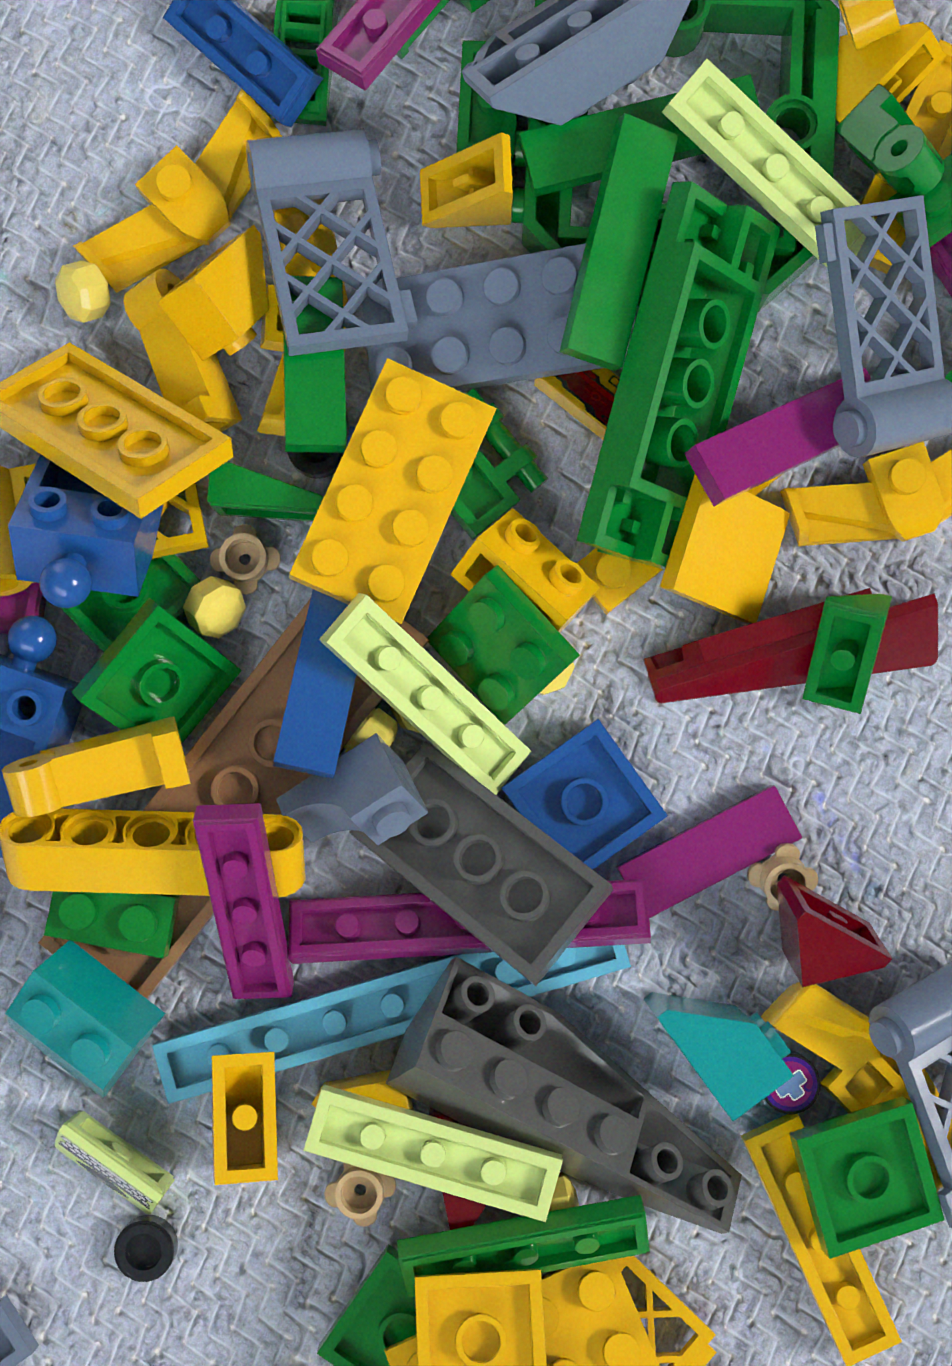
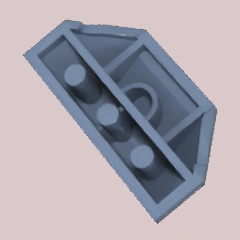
[461,0,691,125]

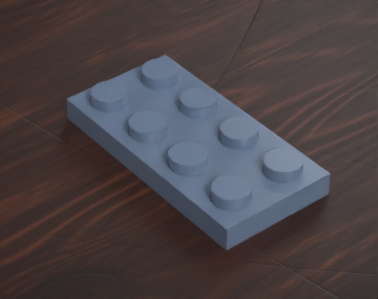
[362,244,603,393]

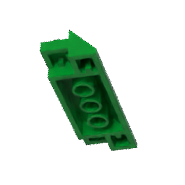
[576,181,781,570]

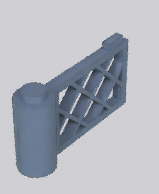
[246,128,418,356]
[815,195,952,458]
[869,961,952,1228]

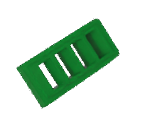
[269,0,338,126]
[207,462,324,522]

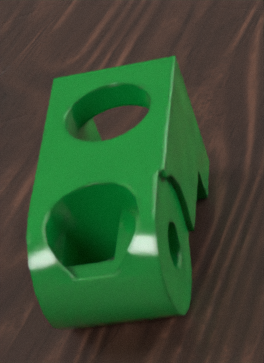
[835,83,945,198]

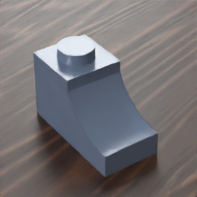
[276,733,428,845]

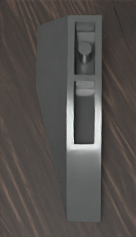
[386,957,742,1234]

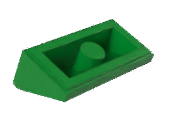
[802,594,892,714]

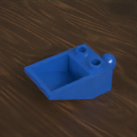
[8,454,163,608]
[0,615,83,858]

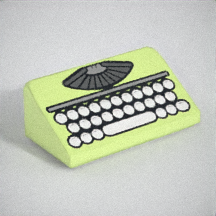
[54,1110,175,1215]

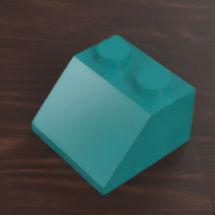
[5,940,166,1099]
[643,992,794,1122]

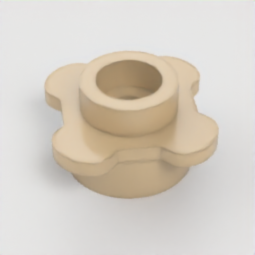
[210,524,281,595]
[747,843,818,911]
[325,1163,396,1227]

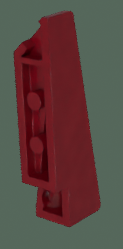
[643,588,938,704]

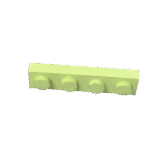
[662,59,876,267]
[319,593,531,795]
[303,1085,563,1222]

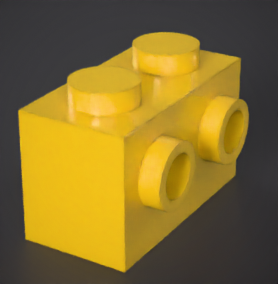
[450,508,600,632]

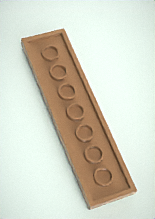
[38,598,429,999]

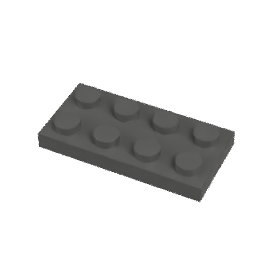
[349,741,613,986]

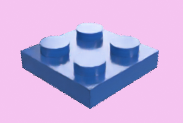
[502,719,668,870]

